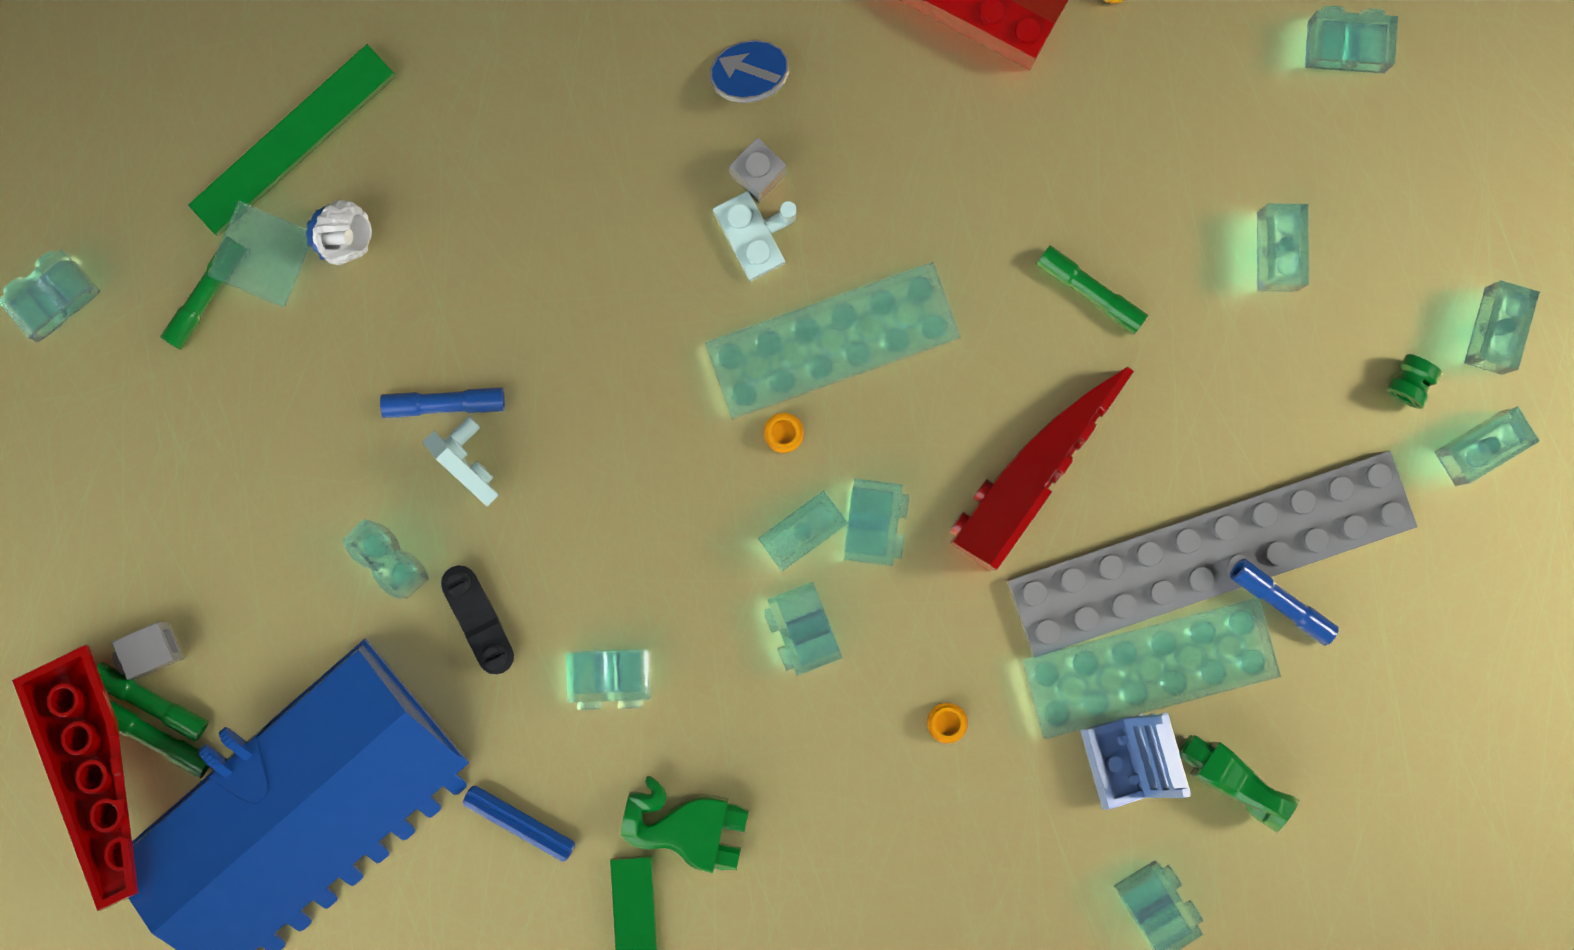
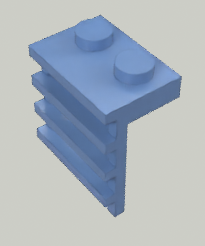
[1080,712,1191,810]

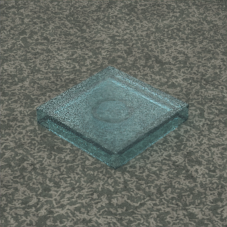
[207,201,310,307]

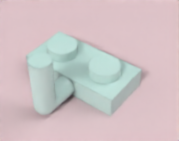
[713,191,797,282]
[423,416,499,506]

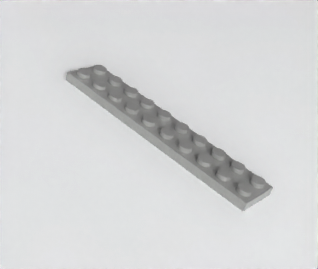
[1007,451,1418,658]

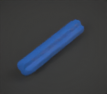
[463,786,575,862]

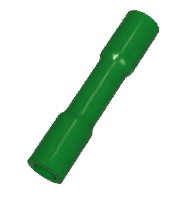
[160,236,247,350]
[1036,245,1148,334]
[97,661,209,742]
[110,700,210,779]

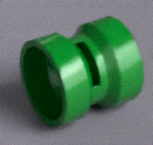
[1386,354,1443,409]

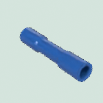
[380,387,505,418]
[1230,558,1339,646]

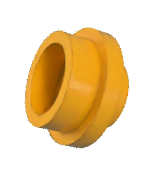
[764,413,804,453]
[927,702,968,743]

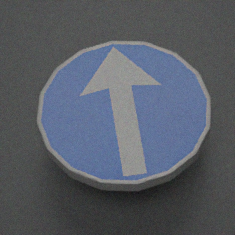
[710,40,789,103]

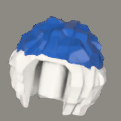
[306,199,372,266]

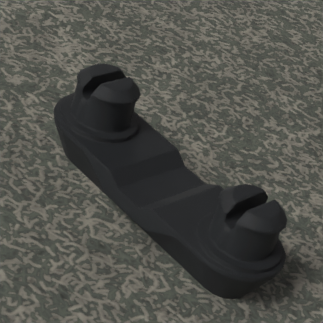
[441,565,514,675]

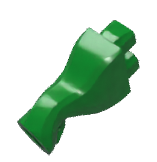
[1179,735,1300,833]
[620,776,749,873]

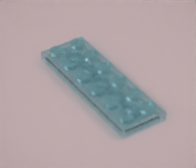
[705,262,961,420]
[1022,598,1281,739]

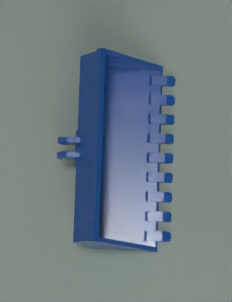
[128,638,469,950]

